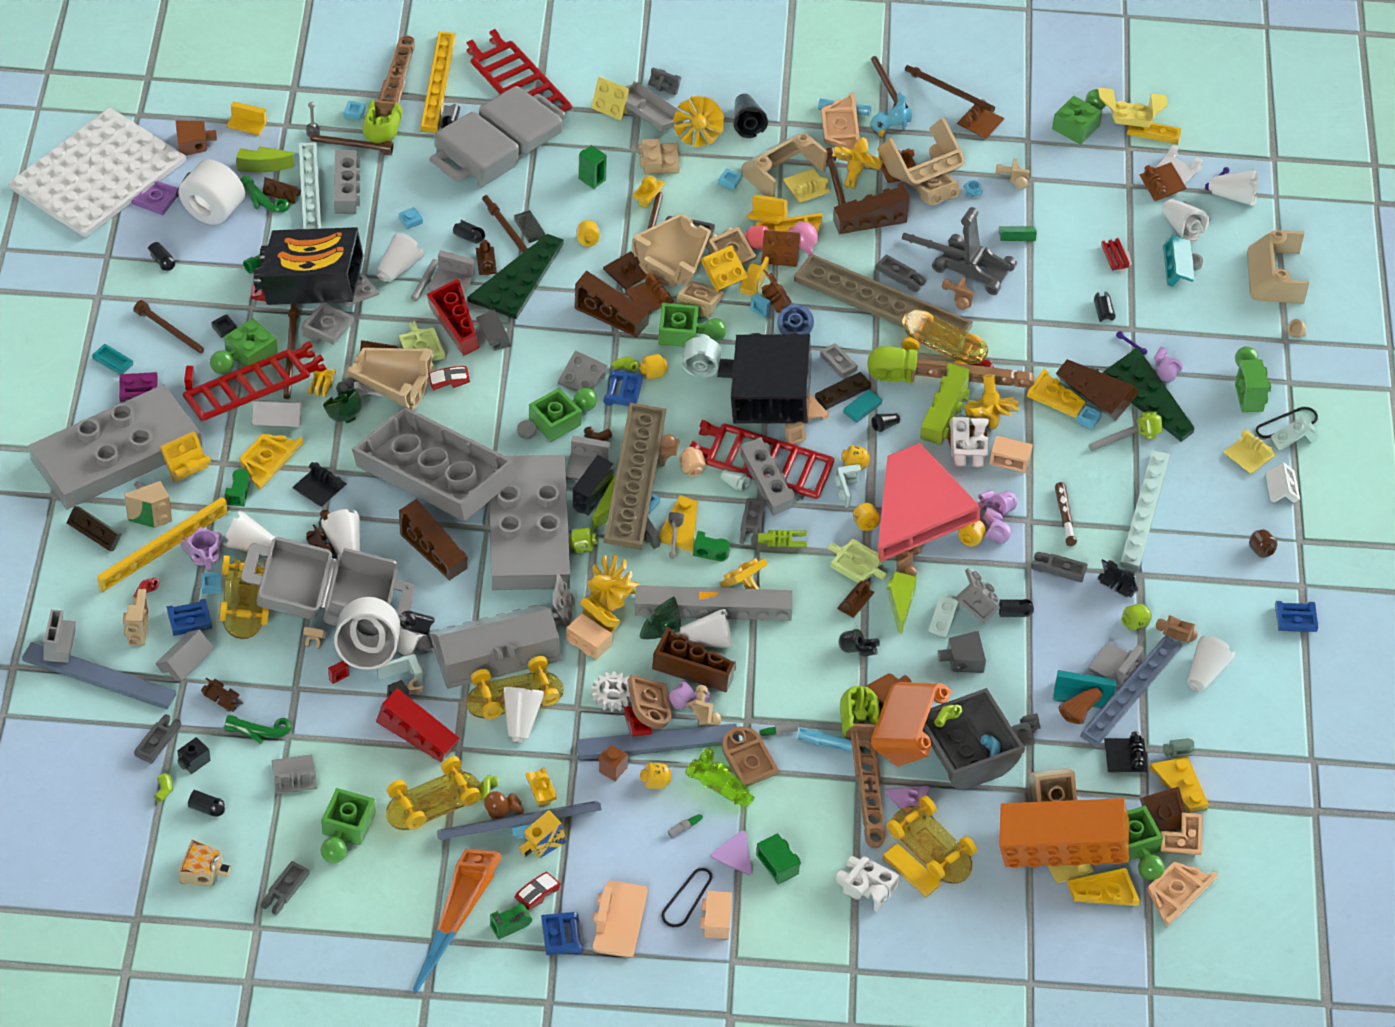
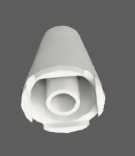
[1209,170,1258,206]
[1162,199,1209,242]
[376,232,424,282]
[321,509,360,556]
[223,511,275,552]
[677,609,732,648]
[1187,636,1235,692]
[503,687,544,743]

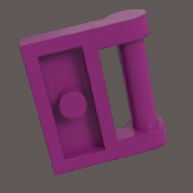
[119,372,158,402]

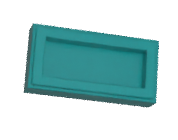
[92,344,133,374]
[843,390,883,423]

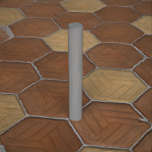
[411,259,438,301]
[1089,425,1138,451]

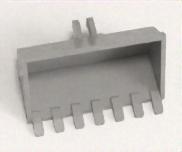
[429,605,561,689]

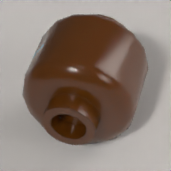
[1249,529,1278,558]

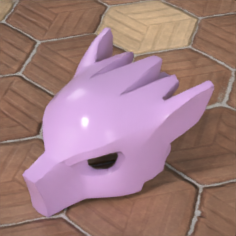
[181,527,223,570]

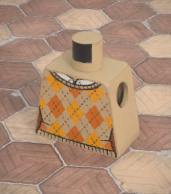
[178,840,231,886]

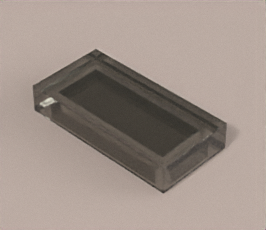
[514,210,545,243]

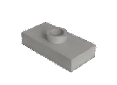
[820,343,858,378]

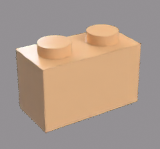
[989,436,1033,473]
[566,613,612,660]
[700,891,732,939]

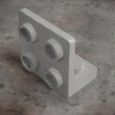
[428,250,475,294]
[566,436,610,481]
[956,568,1000,624]
[1088,642,1144,687]

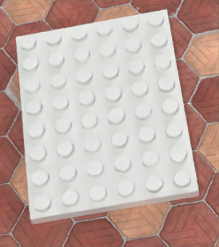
[8,107,187,238]

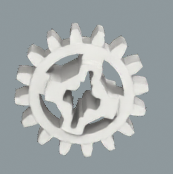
[591,671,631,712]

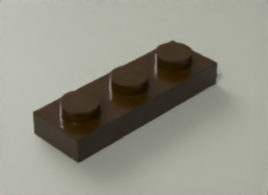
[815,372,871,410]
[66,506,122,551]

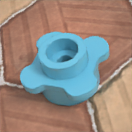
[963,180,983,197]

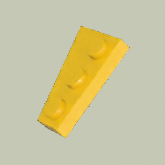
[1027,369,1086,419]
[659,495,698,553]
[1149,756,1209,813]
[1067,868,1140,906]

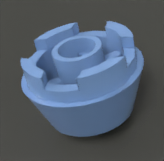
[777,304,814,334]

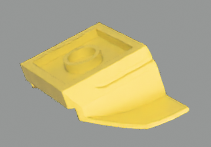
[1098,87,1168,127]

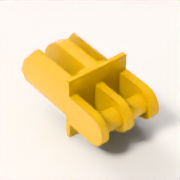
[308,367,336,398]

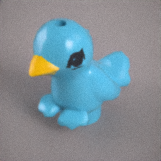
[870,92,912,138]

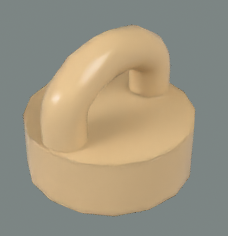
[1287,319,1306,338]

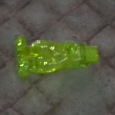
[685,748,755,808]

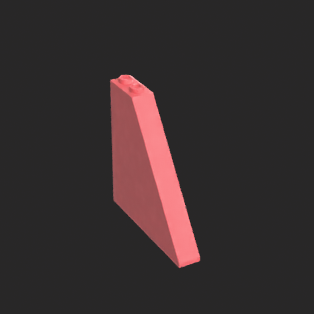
[878,443,980,562]

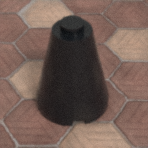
[733,93,768,138]

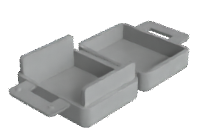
[429,86,566,188]
[241,537,415,636]

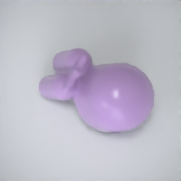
[1154,347,1183,382]
[978,490,1017,516]
[981,508,1012,544]
[669,681,711,710]

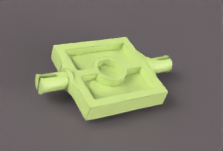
[398,321,445,371]
[828,538,887,583]

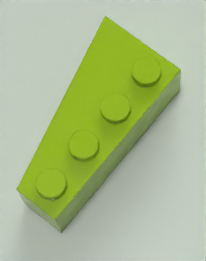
[920,363,970,445]

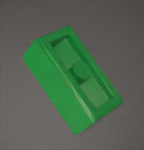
[998,226,1037,241]

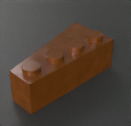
[833,183,910,234]
[575,270,649,338]
[1055,359,1139,421]
[399,499,468,581]
[652,627,735,692]

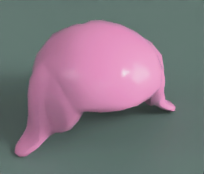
[789,222,818,256]

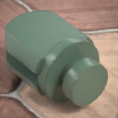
[1163,738,1194,758]

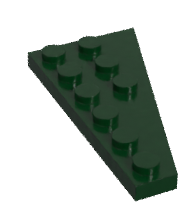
[467,234,564,319]
[1102,347,1195,442]

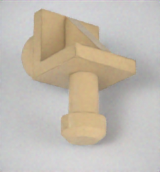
[996,158,1030,190]
[686,685,721,727]

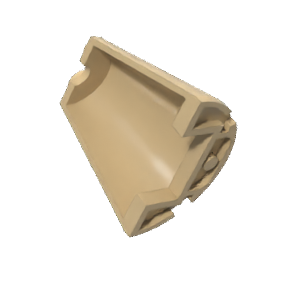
[632,213,711,287]
[347,348,433,410]

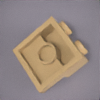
[638,139,680,174]
[911,174,960,205]
[706,227,756,265]
[676,281,724,318]
[123,589,149,646]

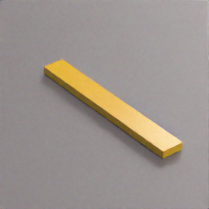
[420,31,455,133]
[97,497,227,592]

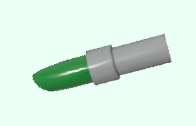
[759,723,798,736]
[667,814,703,838]

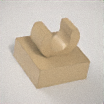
[784,421,806,445]
[303,627,327,649]

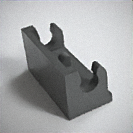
[476,310,511,351]

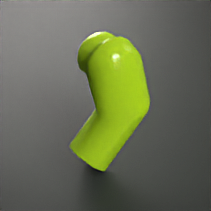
[611,356,639,371]
[934,705,962,727]
[154,773,173,803]
[480,775,498,801]

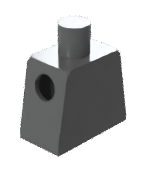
[938,631,986,673]

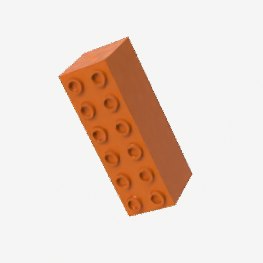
[999,798,1129,868]

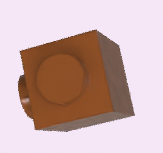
[598,745,628,782]

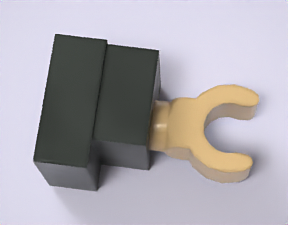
[387,679,423,697]

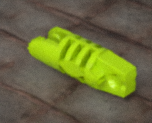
[758,530,807,548]

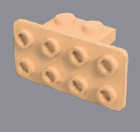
[593,880,648,958]

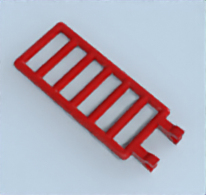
[466,29,572,112]
[183,341,326,421]
[690,420,835,499]

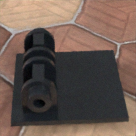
[292,462,347,507]
[1098,559,1138,598]
[1104,731,1148,772]

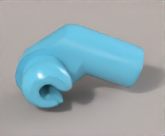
[981,734,1001,757]

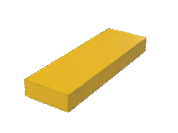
[1127,123,1181,144]
[882,843,941,897]

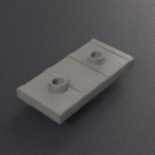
[625,81,683,131]

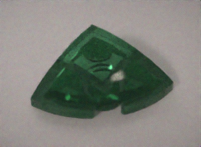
[639,596,681,639]

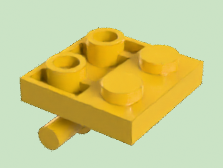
[159,431,211,482]

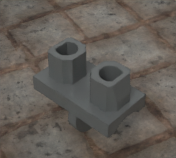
[648,67,681,95]

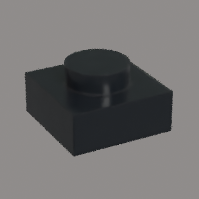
[211,314,237,338]
[717,358,734,378]

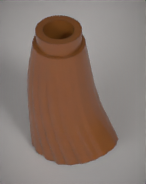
[1058,687,1102,725]

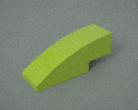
[236,146,294,172]

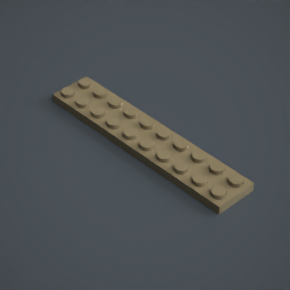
[794,254,973,350]
[603,403,667,550]

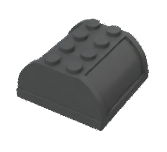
[923,688,1025,790]

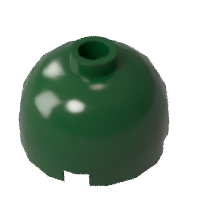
[323,389,362,423]

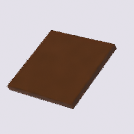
[603,251,646,290]

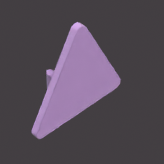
[886,786,930,822]
[710,830,752,875]

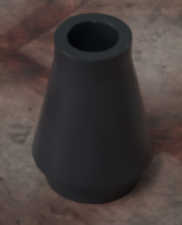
[871,413,900,432]

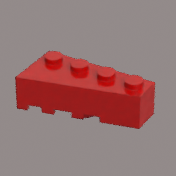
[426,278,480,356]
[376,688,460,762]

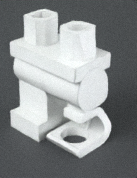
[949,417,989,468]
[835,856,899,912]

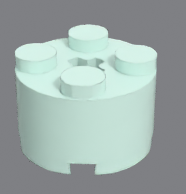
[682,334,722,378]

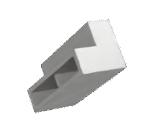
[252,400,303,427]
[43,609,76,663]
[155,630,215,682]

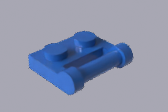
[603,371,643,406]
[166,599,212,636]
[1275,601,1318,632]
[541,912,584,955]

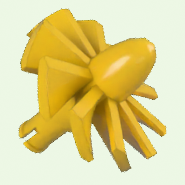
[673,96,724,147]
[832,137,884,189]
[964,374,1019,430]
[588,555,639,612]

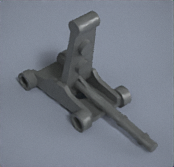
[902,207,1017,295]

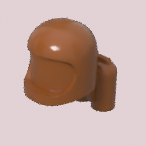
[484,791,524,819]

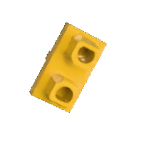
[633,175,665,208]
[525,767,557,807]

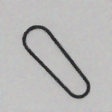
[1256,407,1318,438]
[661,868,712,927]

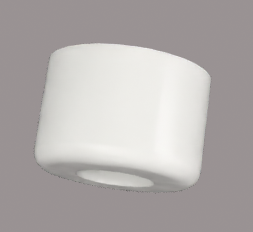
[179,159,245,225]
[334,597,400,670]

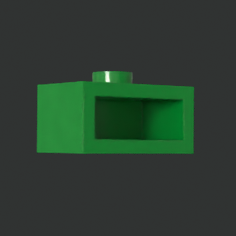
[578,145,607,189]
[756,833,801,885]

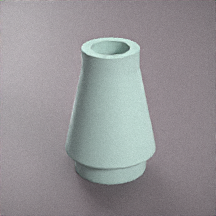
[721,470,750,491]

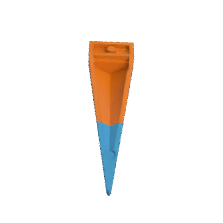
[413,849,502,994]

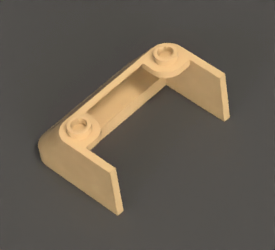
[877,117,965,186]
[741,134,827,197]
[1247,230,1309,304]

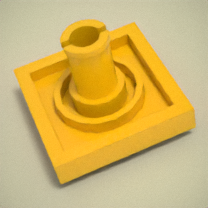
[700,245,748,292]
[719,558,768,589]

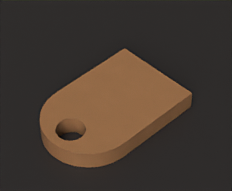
[627,675,672,729]
[722,726,779,789]

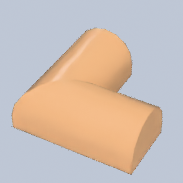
[1160,813,1203,855]

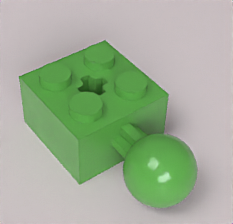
[1052,89,1106,145]
[658,303,727,347]
[210,318,278,374]
[1235,346,1271,412]
[529,387,597,442]
[320,788,376,864]
[1127,805,1165,881]

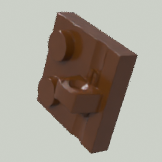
[1140,787,1186,832]

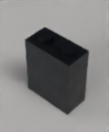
[572,455,614,516]

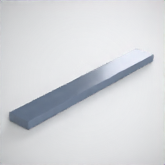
[1080,635,1182,747]
[22,642,176,710]
[577,724,739,760]
[437,801,602,840]

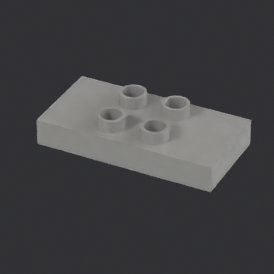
[28,384,202,510]
[352,407,517,521]
[489,455,570,590]

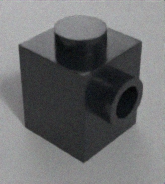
[177,737,211,774]

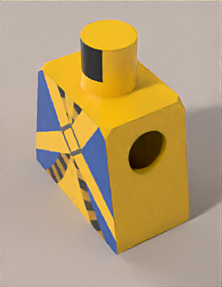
[518,810,567,858]

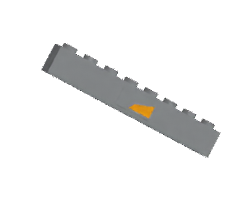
[635,585,792,621]

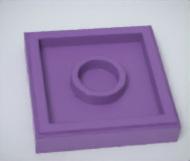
[131,181,178,215]

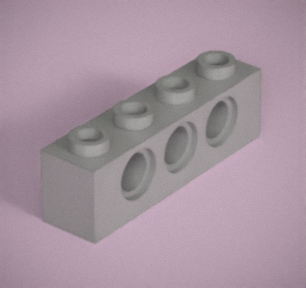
[334,150,360,214]
[740,437,795,515]

